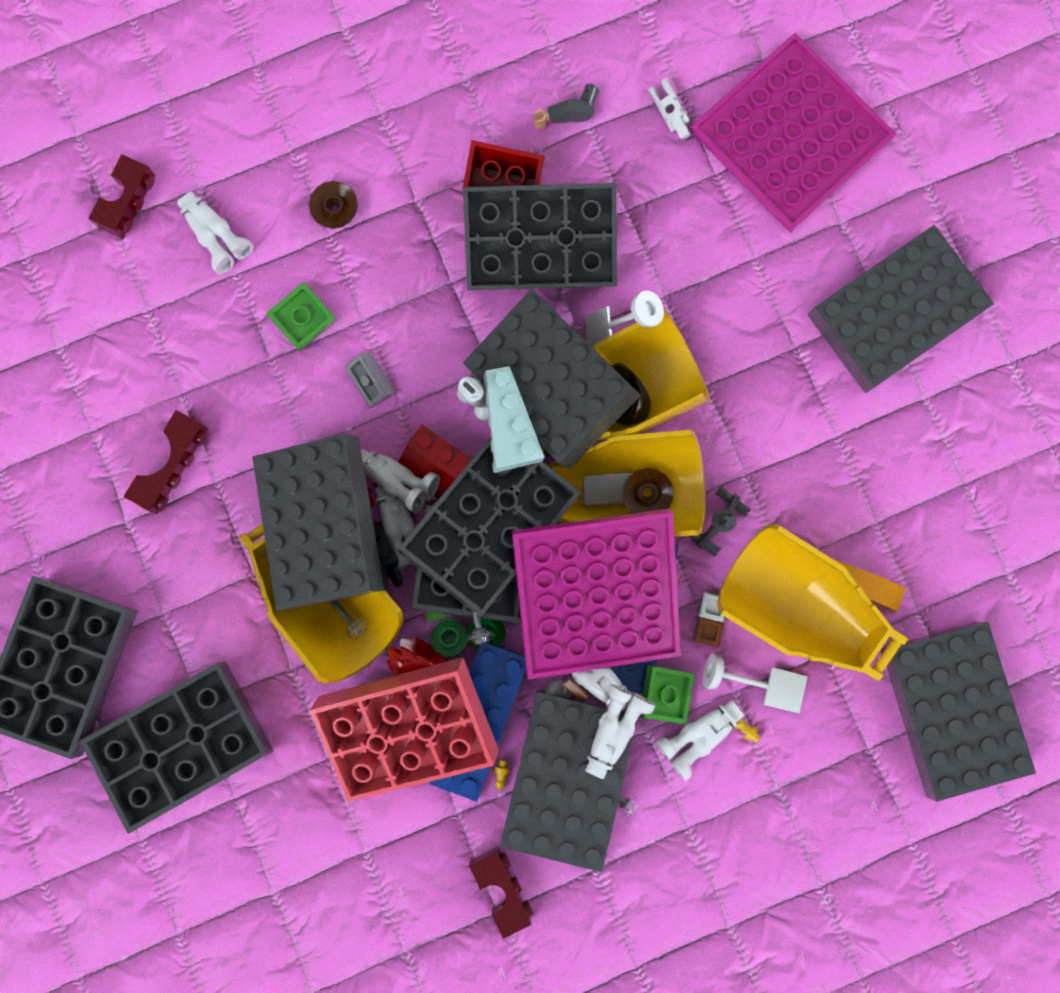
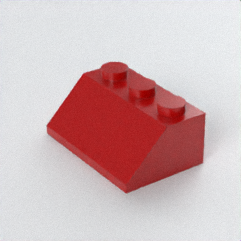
[462,140,545,190]
[398,424,472,500]

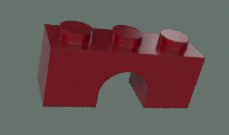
[88,154,155,239]
[469,847,534,939]

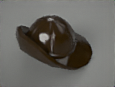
[612,363,651,425]

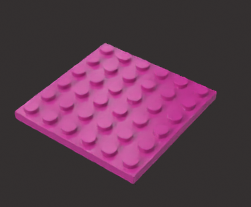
[690,33,896,233]
[512,509,681,679]

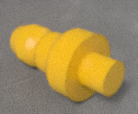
[736,719,761,743]
[494,759,510,790]

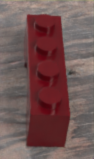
[123,410,208,514]

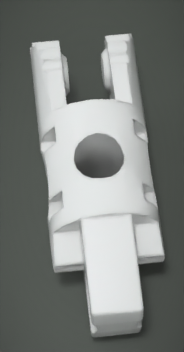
[648,78,691,140]

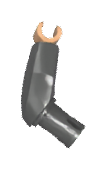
[533,83,600,130]

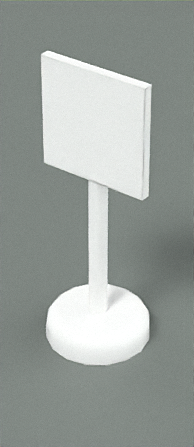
[585,291,664,347]
[703,653,808,714]

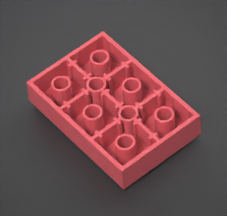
[309,657,499,802]

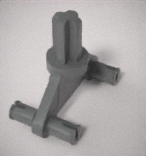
[689,486,751,557]

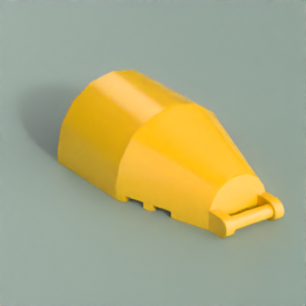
[540,308,710,455]
[547,430,705,537]
[238,523,403,684]
[717,524,908,682]

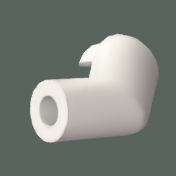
[543,680,573,697]

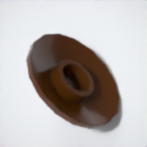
[309,181,358,229]
[623,468,674,514]

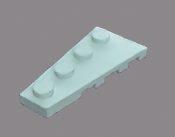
[484,366,545,473]

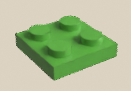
[266,282,337,352]
[639,665,695,724]

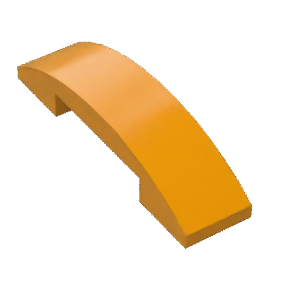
[833,559,906,612]

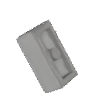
[345,352,396,408]
[583,473,633,506]

